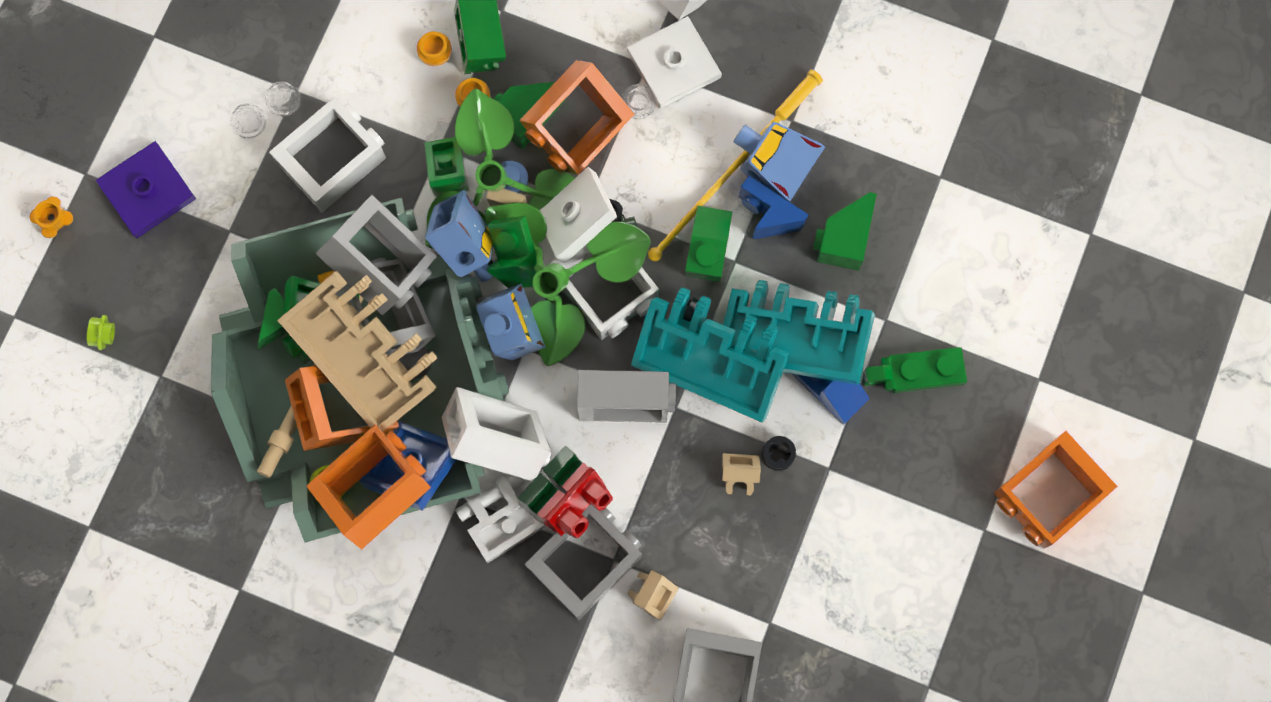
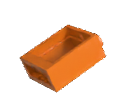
[519,60,635,175]
[285,366,399,451]
[306,424,431,550]
[994,431,1118,549]

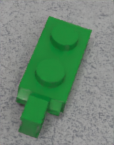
[863,347,967,393]

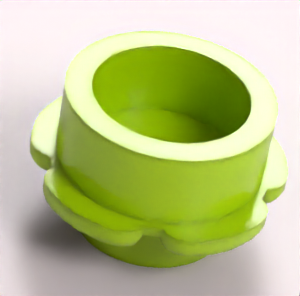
[87,315,115,350]

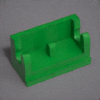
[454,0,506,75]

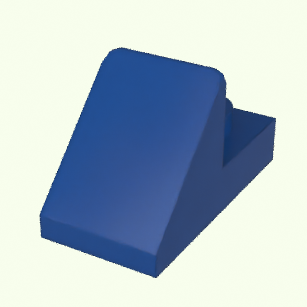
[738,176,808,239]
[792,374,870,425]

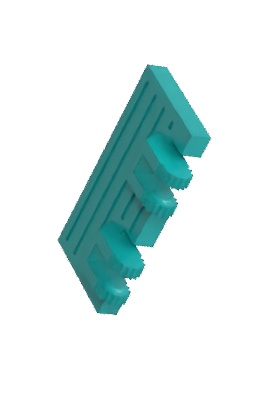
[723,280,875,385]
[631,287,790,423]

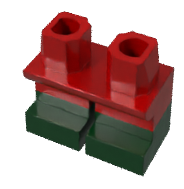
[517,446,613,538]

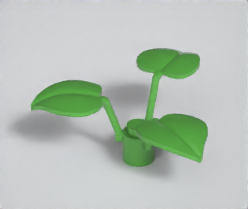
[425,89,575,249]
[485,202,651,366]

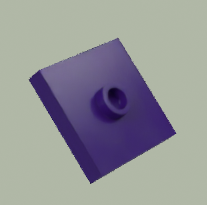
[96,141,196,239]

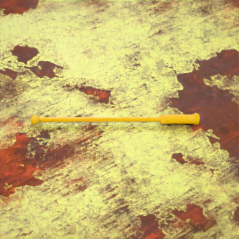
[648,69,823,261]

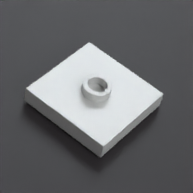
[627,16,722,109]
[540,167,617,264]

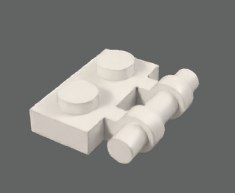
[455,475,546,563]

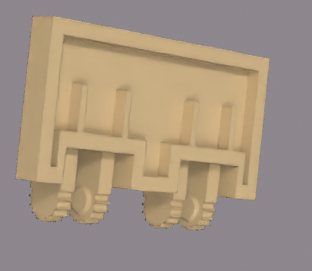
[277,271,437,431]

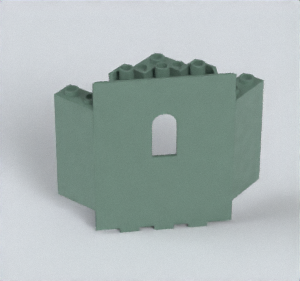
[211,198,509,543]

